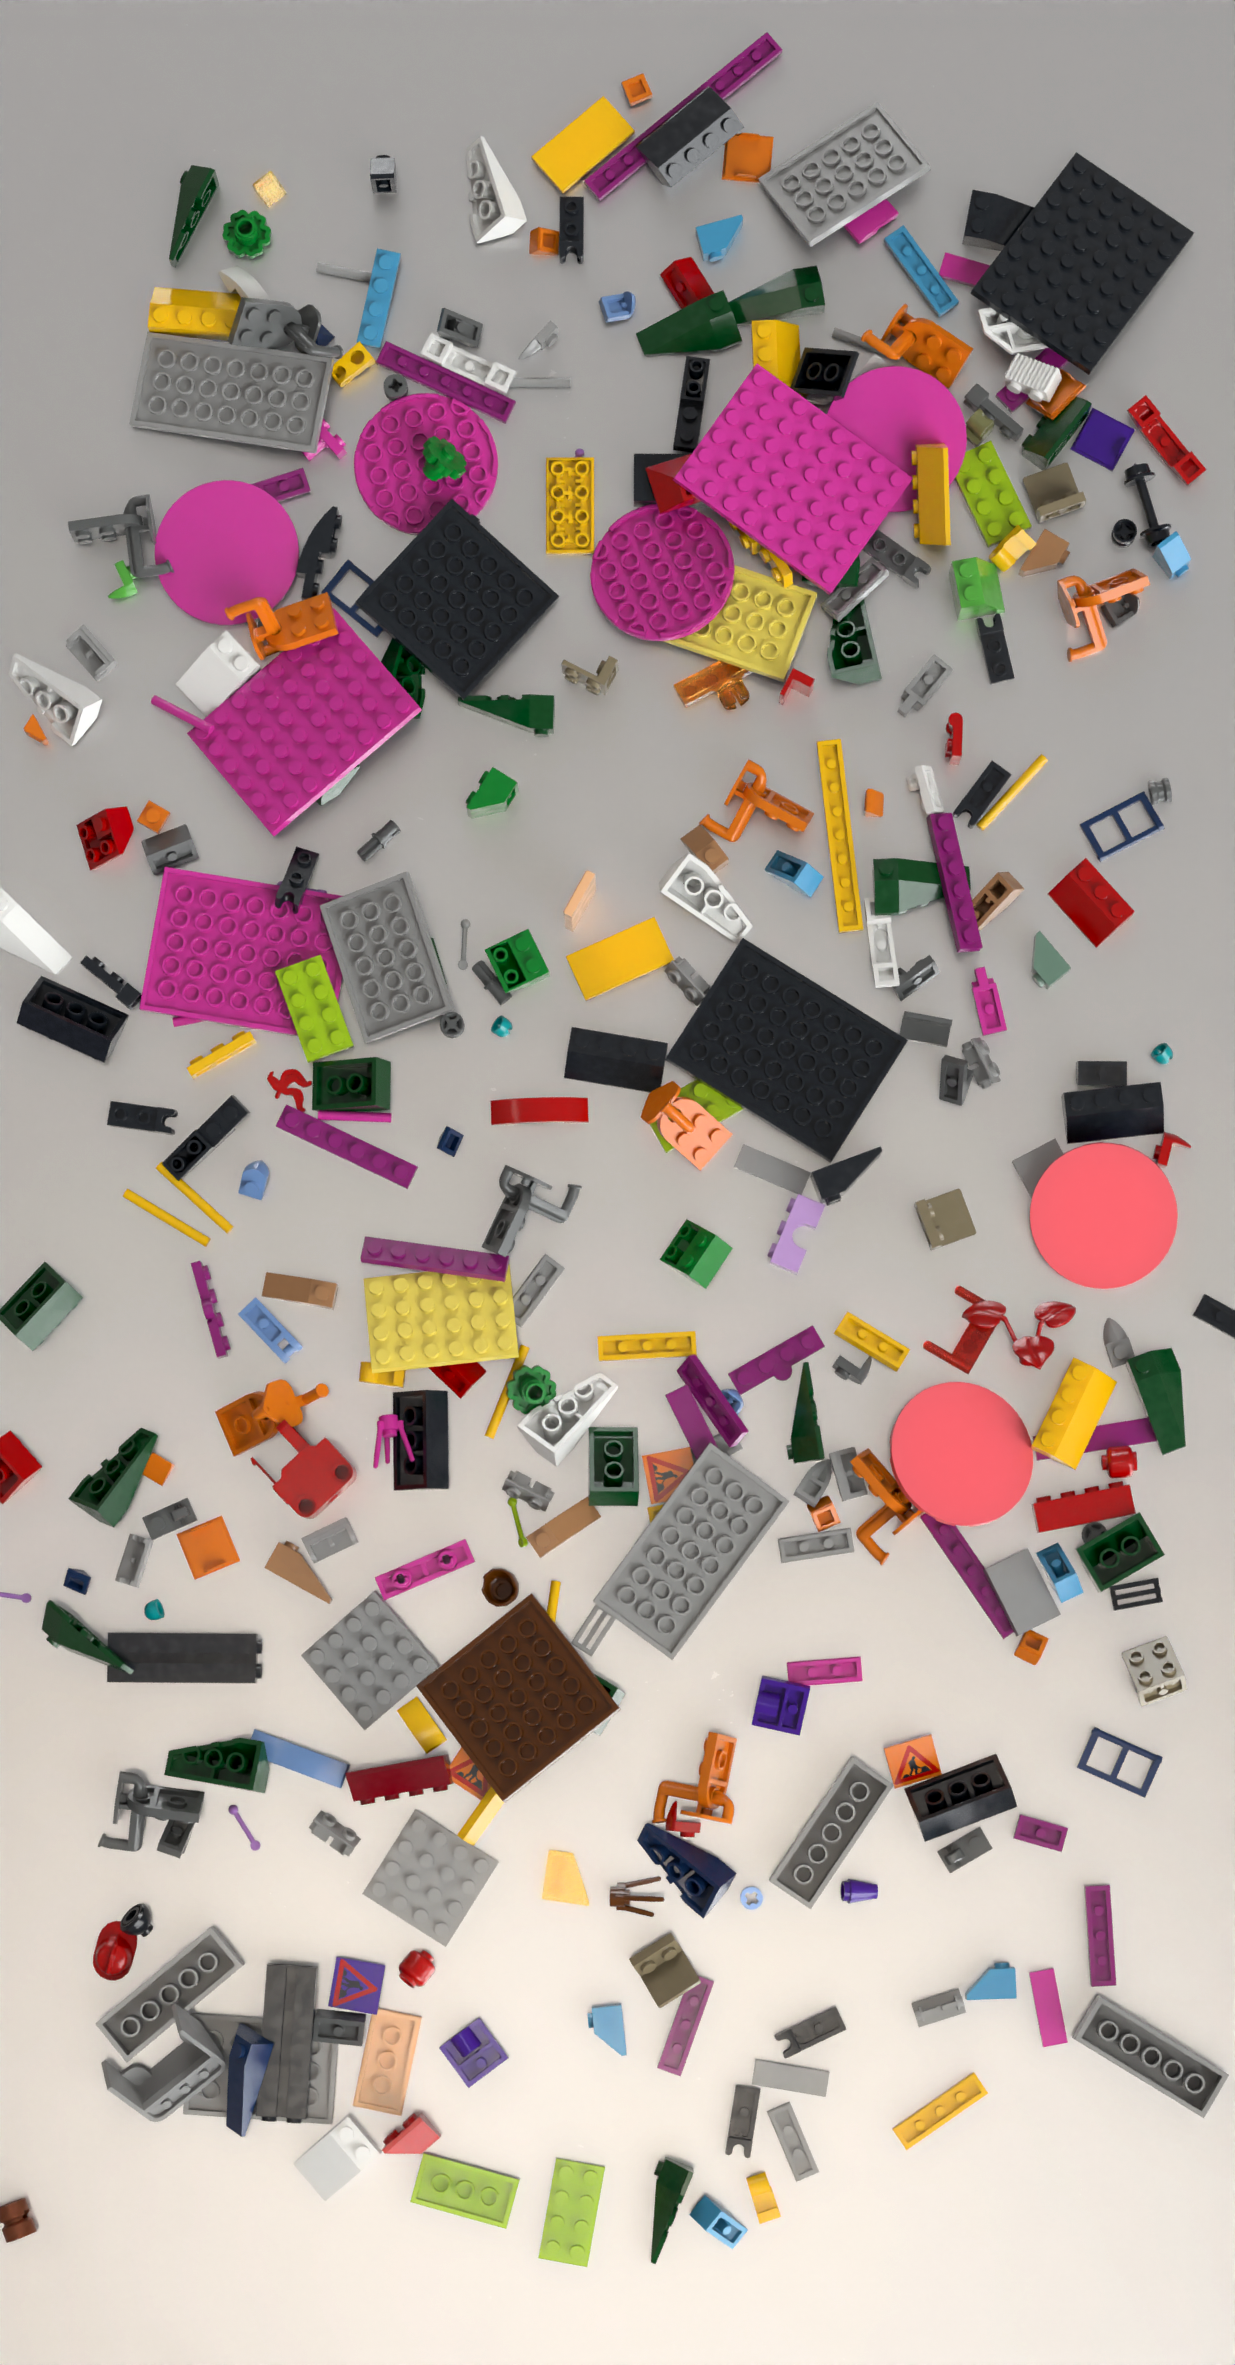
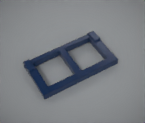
[321,559,384,638]
[1080,791,1165,862]
[1077,1727,1163,1798]

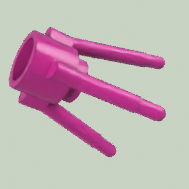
[373,1414,415,1468]

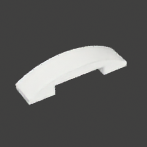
[218,266,285,350]
[420,333,517,394]
[864,898,900,988]

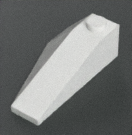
[466,136,527,243]
[8,654,102,746]
[659,852,753,944]
[0,887,73,975]
[517,1372,618,1467]

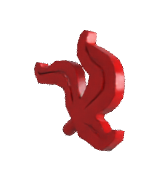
[267,1069,312,1112]

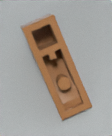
[972,872,1024,931]
[262,1272,338,1310]
[526,1496,601,1558]
[264,1540,332,1604]

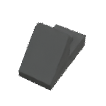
[437,308,483,348]
[939,1055,974,1106]
[157,1819,195,1859]

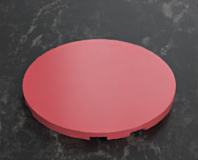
[1030,1142,1178,1289]
[889,1382,1033,1527]

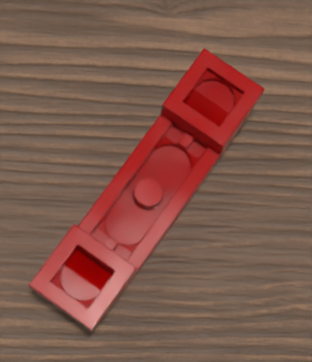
[1127,395,1206,485]
[491,1097,589,1125]

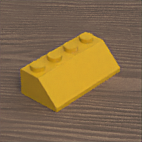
[148,287,241,341]
[751,320,800,387]
[911,443,951,546]
[1031,1357,1117,1470]

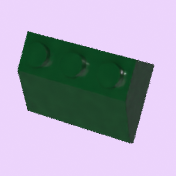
[1021,397,1092,471]
[0,1262,83,1351]
[1075,1512,1165,1593]

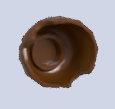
[481,1569,519,1607]

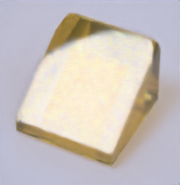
[253,171,287,208]

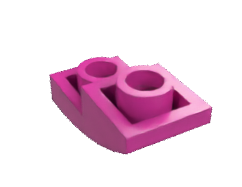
[844,199,899,244]

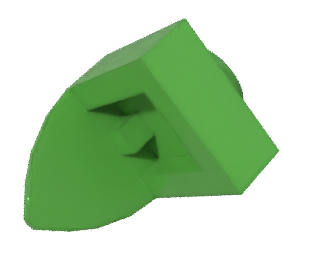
[108,560,138,599]

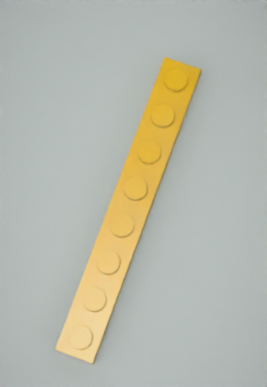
[816,739,863,933]

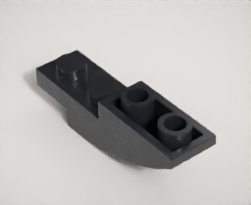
[673,356,710,453]
[296,506,342,600]
[161,1095,250,1181]

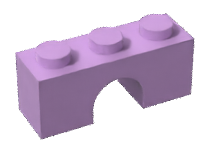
[767,1194,825,1275]

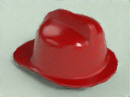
[93,1921,137,1981]

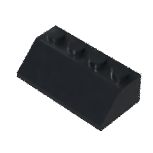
[635,86,744,187]
[17,976,129,1063]
[564,1027,668,1093]
[1061,1082,1164,1144]
[393,1390,449,1491]
[904,1754,1017,1842]

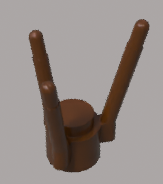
[610,1876,665,1917]

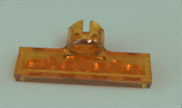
[673,661,753,710]

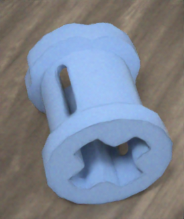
[740,1886,763,1910]

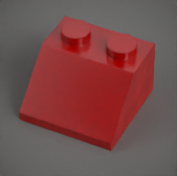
[0,1430,42,1504]

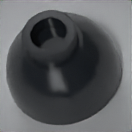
[120,1904,153,1937]

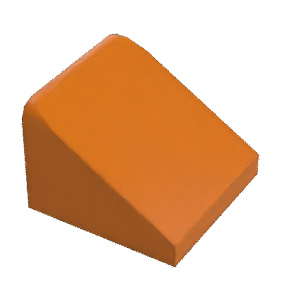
[529,227,559,255]
[24,714,49,745]
[864,788,884,817]
[142,1452,175,1486]
[807,1496,841,1532]
[1014,1630,1049,1665]

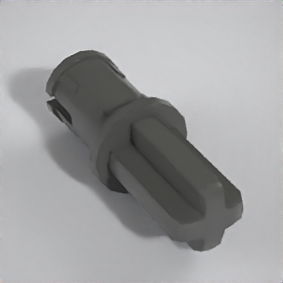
[357,820,401,861]
[472,960,512,1005]

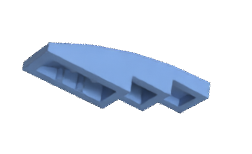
[251,1729,350,1788]

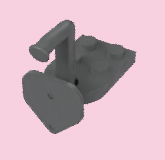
[228,297,343,359]
[68,494,174,578]
[482,1165,582,1257]
[98,1771,205,1852]

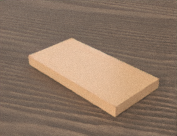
[563,870,596,932]
[353,2008,422,2116]

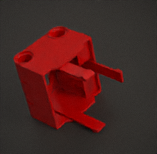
[250,1419,357,1519]

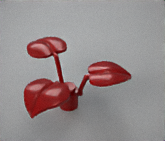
[962,1301,1076,1370]

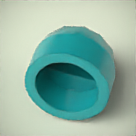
[491,1015,513,1037]
[1151,1043,1173,1064]
[144,1599,165,1620]

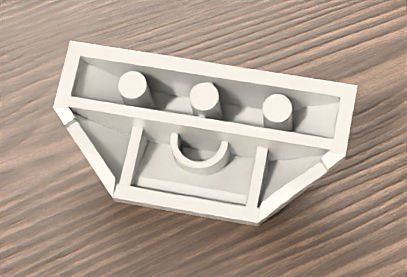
[978,308,1049,355]

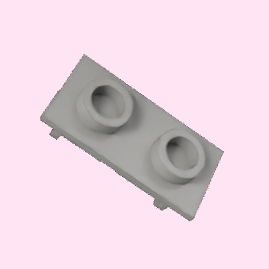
[664,956,711,1006]
[962,1037,1001,1089]
[502,1470,554,1511]
[309,1810,361,1857]
[911,1988,966,2027]

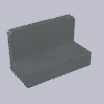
[141,824,199,875]
[900,1011,952,1047]
[312,2009,366,2046]

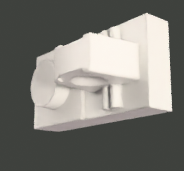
[906,765,944,814]

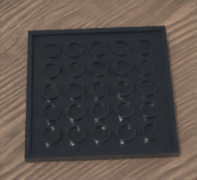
[355,499,559,701]

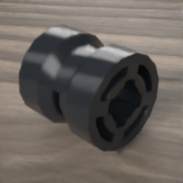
[1111,519,1137,548]

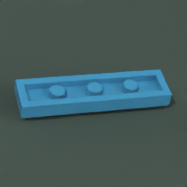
[884,225,959,317]
[357,248,401,349]

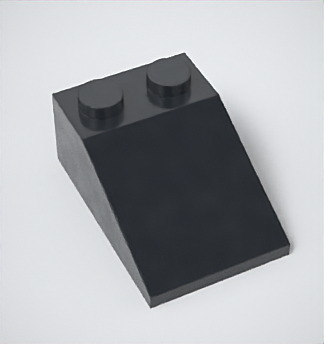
[962,190,1034,251]
[790,347,860,405]
[810,1146,882,1206]

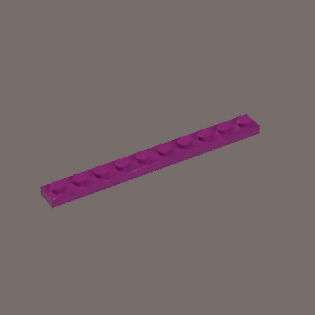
[584,32,782,201]

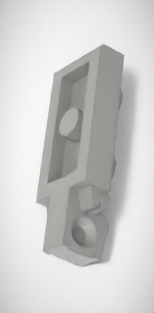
[897,654,953,717]

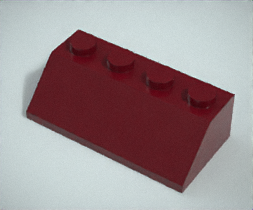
[345,1754,454,1805]

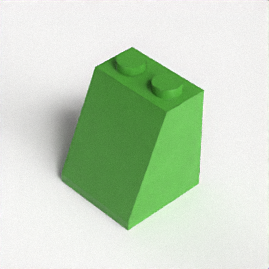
[949,557,1005,621]

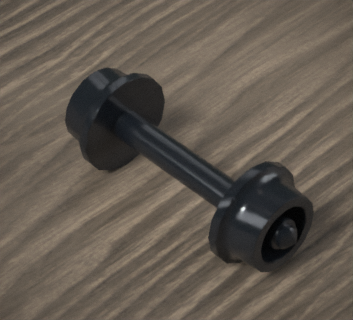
[1124,463,1171,547]

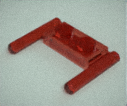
[923,1286,997,1374]

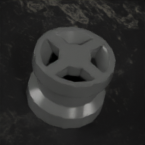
[384,374,408,401]
[1148,778,1172,805]
[440,1012,465,1039]
[1081,1522,1107,1543]

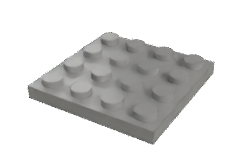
[301,1591,440,1730]
[362,1809,499,1947]

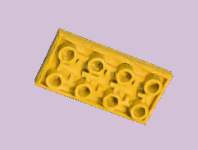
[531,96,635,194]
[546,457,594,554]
[566,917,674,1001]

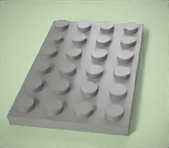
[758,102,931,247]
[319,872,455,1043]
[183,2013,338,2124]

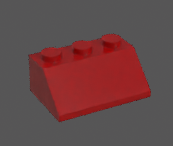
[1047,858,1135,948]

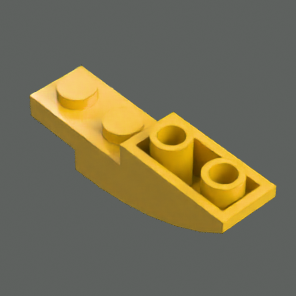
[728,521,793,588]

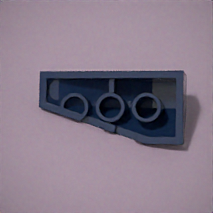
[637,1823,737,1919]
[226,2023,274,2137]

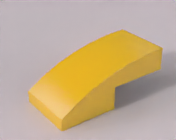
[397,1696,447,1754]

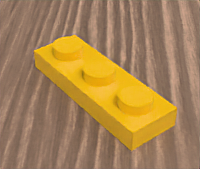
[187,1031,257,1079]
[834,1311,910,1372]

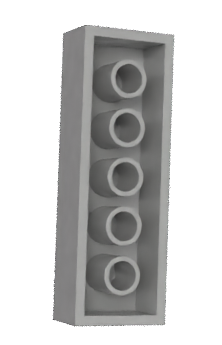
[769,1757,894,1909]
[95,1926,244,2063]
[1072,1994,1229,2118]

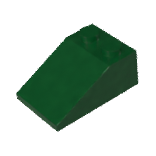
[312,1057,391,1111]
[588,1427,639,1506]

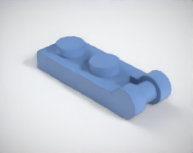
[238,1297,303,1364]

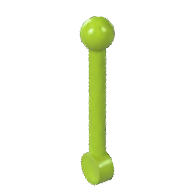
[508,1497,528,1547]

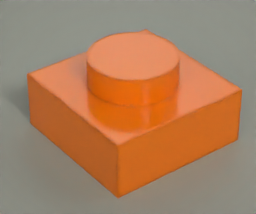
[621,73,652,107]
[137,800,171,834]

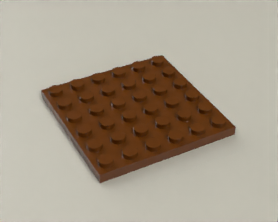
[416,1593,621,1803]

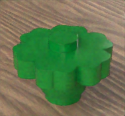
[222,210,272,259]
[422,436,467,481]
[506,1365,556,1414]

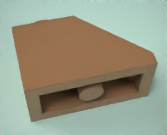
[1018,529,1070,577]
[680,825,729,874]

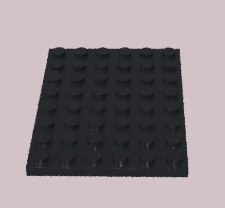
[970,152,1194,375]
[665,938,908,1163]

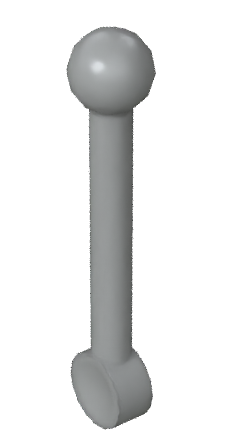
[458,919,470,970]

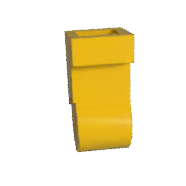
[331,341,376,387]
[989,525,1037,572]
[359,1362,406,1388]
[746,2172,781,2224]

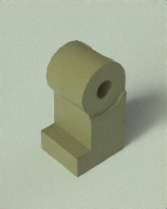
[966,408,994,447]

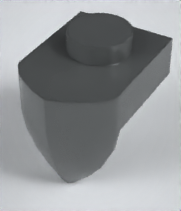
[1101,593,1140,628]
[832,1355,872,1385]

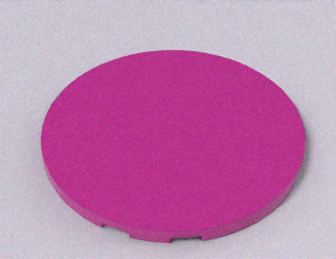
[827,366,967,512]
[354,393,498,535]
[155,480,299,626]
[590,504,735,641]

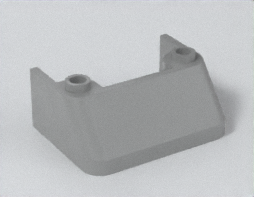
[101,2003,226,2122]

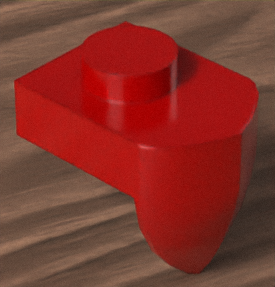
[1152,1132,1191,1168]
[665,1801,701,1837]

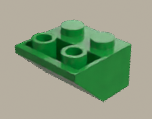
[465,767,519,819]
[485,929,550,994]
[660,1219,733,1289]

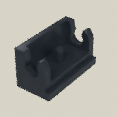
[1076,1061,1127,1086]

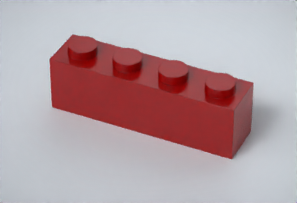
[1031,1481,1136,1533]

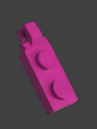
[971,967,1007,1036]

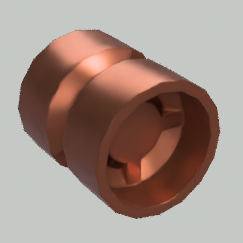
[0,2198,37,2243]

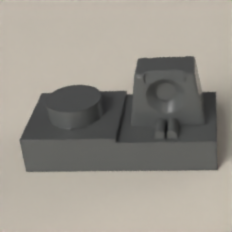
[892,955,940,1001]
[142,1498,198,1540]
[937,1827,993,1873]

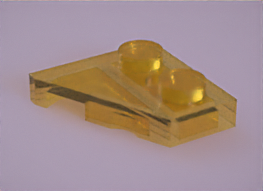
[542,1849,589,1906]

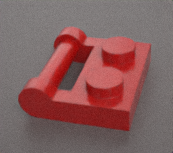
[945,712,963,765]

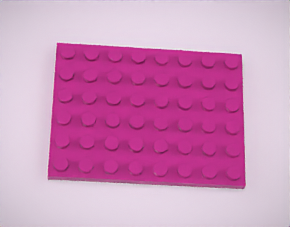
[673,364,913,595]
[187,608,422,836]
[139,867,343,1036]

